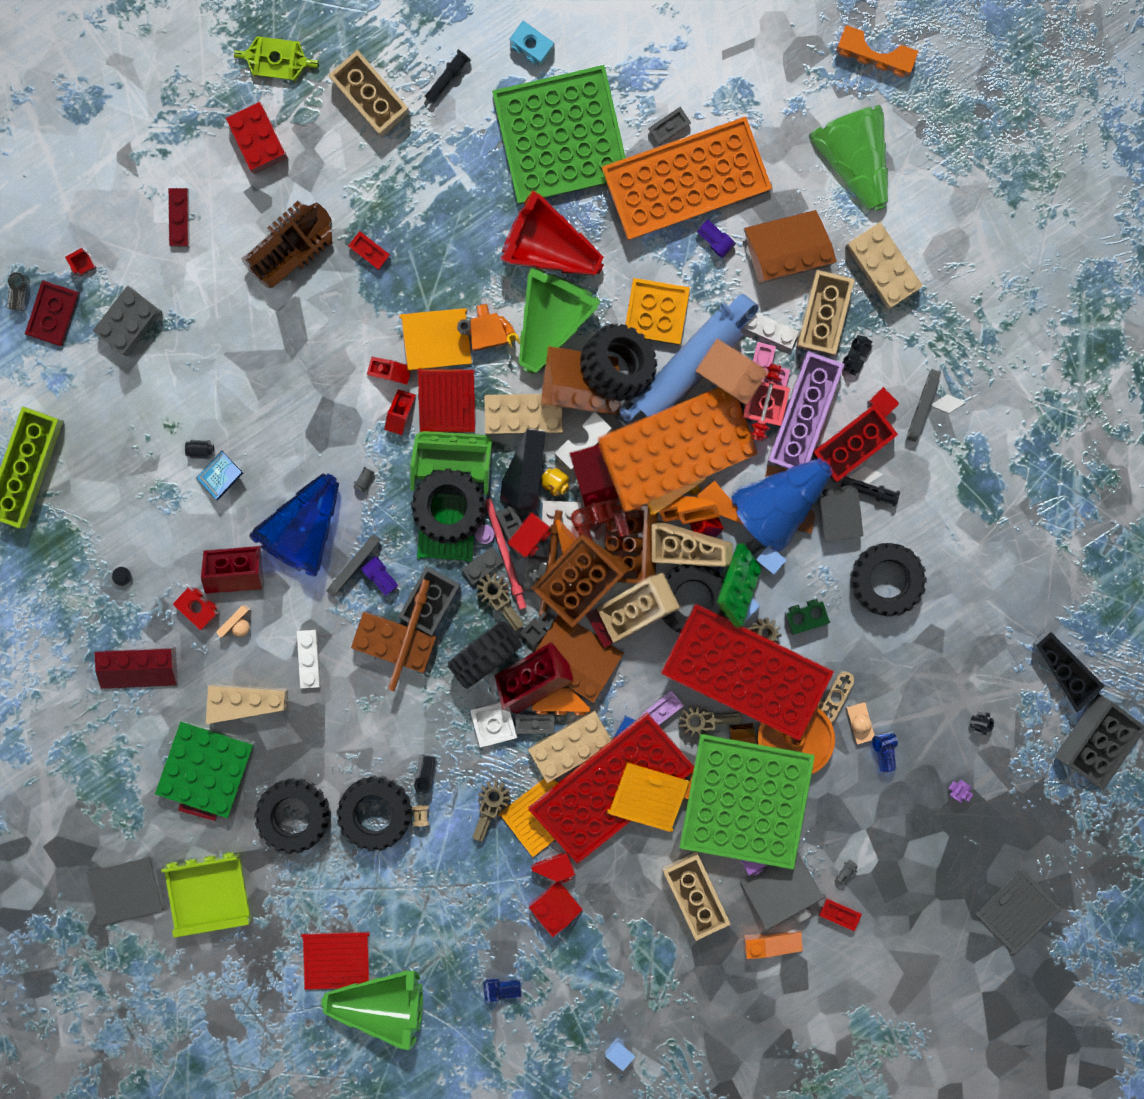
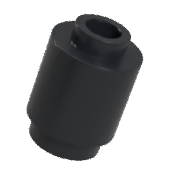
[185,439,214,459]

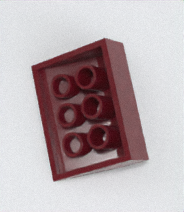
[569,444,619,508]

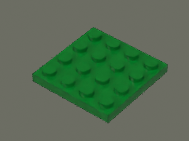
[155,721,254,818]

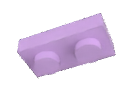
[641,690,684,725]

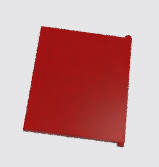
[418,368,475,432]
[301,932,370,990]

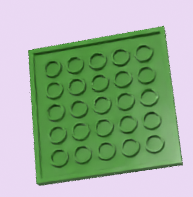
[492,65,626,204]
[679,733,815,869]

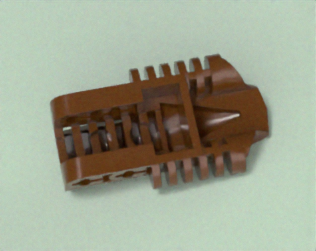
[241,201,333,288]

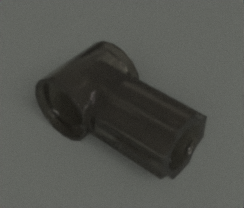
[6,272,30,311]

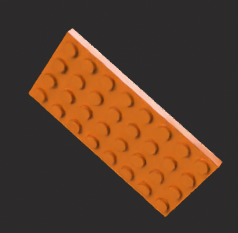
[602,116,772,241]
[597,387,758,511]

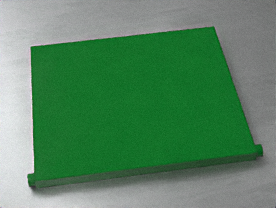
[417,493,475,561]

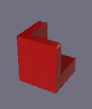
[65,248,96,277]
[867,387,899,417]
[689,517,724,538]

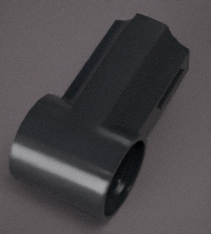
[414,755,436,794]

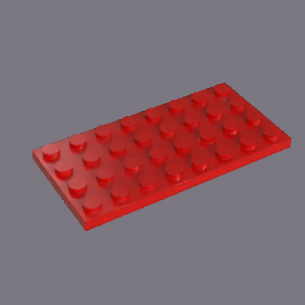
[661,604,834,741]
[528,712,694,864]

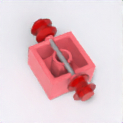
[743,363,790,442]

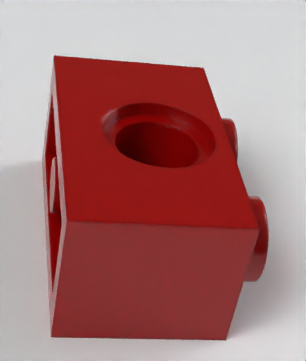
[173,587,219,630]

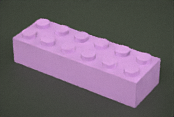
[767,351,844,469]

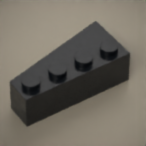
[1034,628,1105,713]

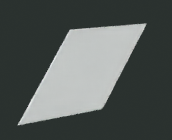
[931,394,966,413]
[849,466,884,484]

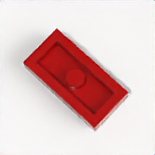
[348,231,391,270]
[818,897,862,931]

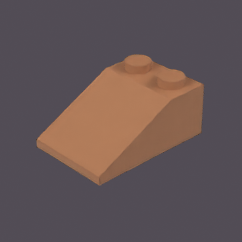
[695,339,768,404]

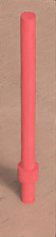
[485,498,526,610]

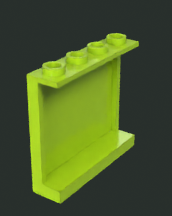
[161,852,252,938]

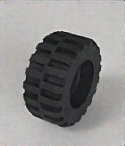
[580,324,657,401]
[411,469,486,544]
[850,543,927,617]
[662,564,726,633]
[447,621,522,689]
[337,775,412,852]
[254,778,331,854]

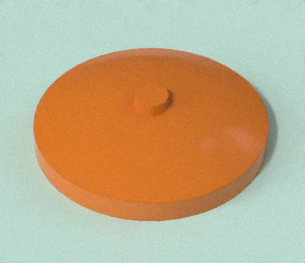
[757,707,835,774]

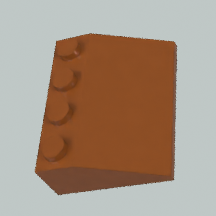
[744,210,837,284]
[541,346,621,415]
[596,505,658,583]
[531,533,628,628]
[535,614,624,703]

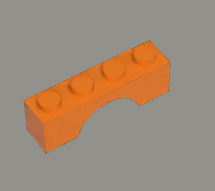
[836,25,918,78]

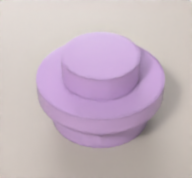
[475,525,494,544]

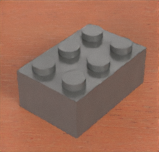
[92,285,163,357]
[398,566,461,635]

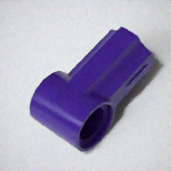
[697,220,736,258]
[361,556,399,596]

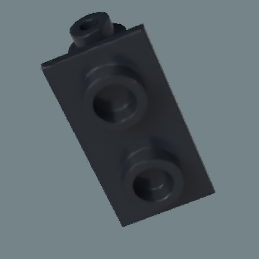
[842,335,873,376]

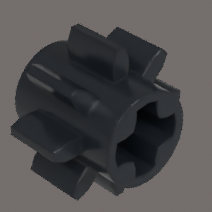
[970,711,994,735]

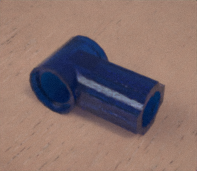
[872,731,898,772]
[483,979,522,1002]

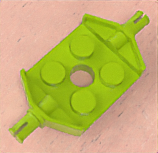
[234,36,319,82]

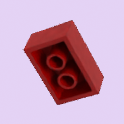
[226,102,288,174]

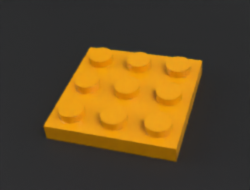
[625,278,690,345]

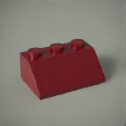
[201,546,263,594]

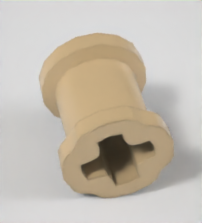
[412,805,430,826]

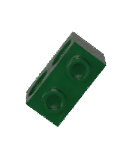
[785,598,830,635]

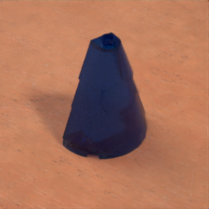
[249,473,339,577]

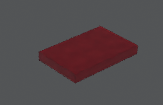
[25,280,80,347]

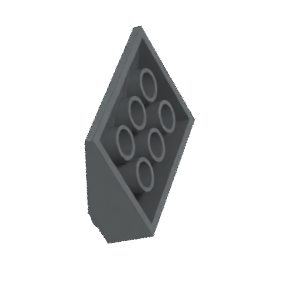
[1054,694,1144,790]

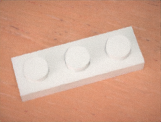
[742,313,799,349]
[297,630,320,688]

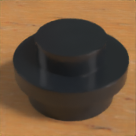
[112,567,132,586]

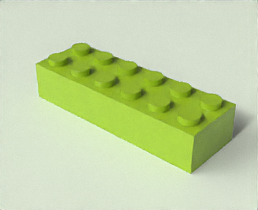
[0,406,64,528]

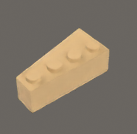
[652,521,733,566]
[206,684,288,724]

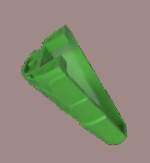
[809,105,888,211]
[519,268,601,374]
[321,970,423,1050]

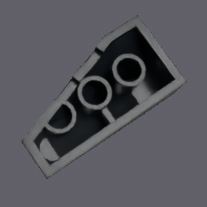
[500,428,546,510]

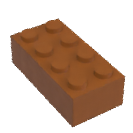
[351,611,437,673]

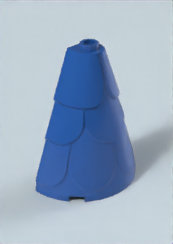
[731,458,832,552]

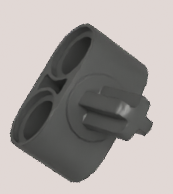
[523,555,548,593]

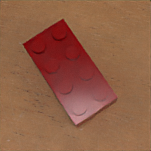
[812,404,898,483]

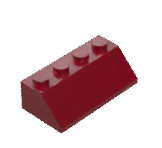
[494,642,574,714]
[94,647,178,689]

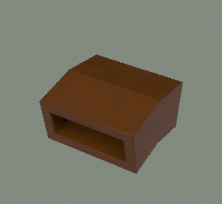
[729,723,756,744]

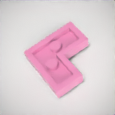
[753,342,790,387]

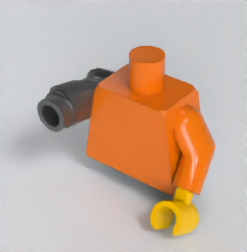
[457,304,520,351]

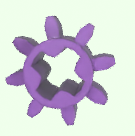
[949,779,974,803]

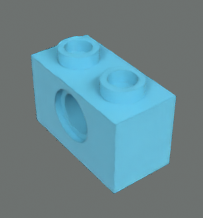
[509,20,555,65]

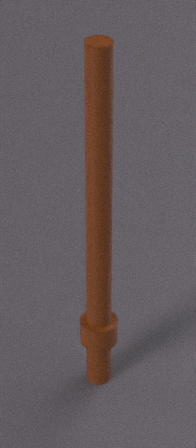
[538,510,563,621]
[388,579,430,692]

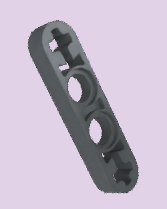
[906,369,941,442]
[326,534,381,597]

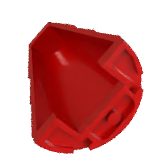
[500,190,604,276]

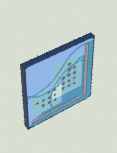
[196,451,243,501]

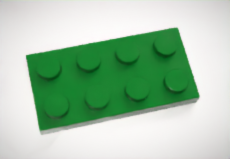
[717,543,761,627]

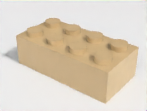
[328,50,410,138]
[845,222,923,310]
[796,270,854,356]
[485,394,563,435]
[597,573,680,643]
[528,709,612,783]
[662,851,731,941]

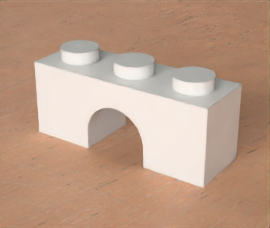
[555,412,612,470]

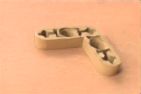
[817,671,854,722]

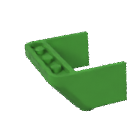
[410,431,492,495]

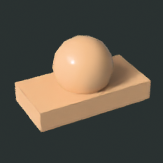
[217,605,251,638]
[846,702,876,744]

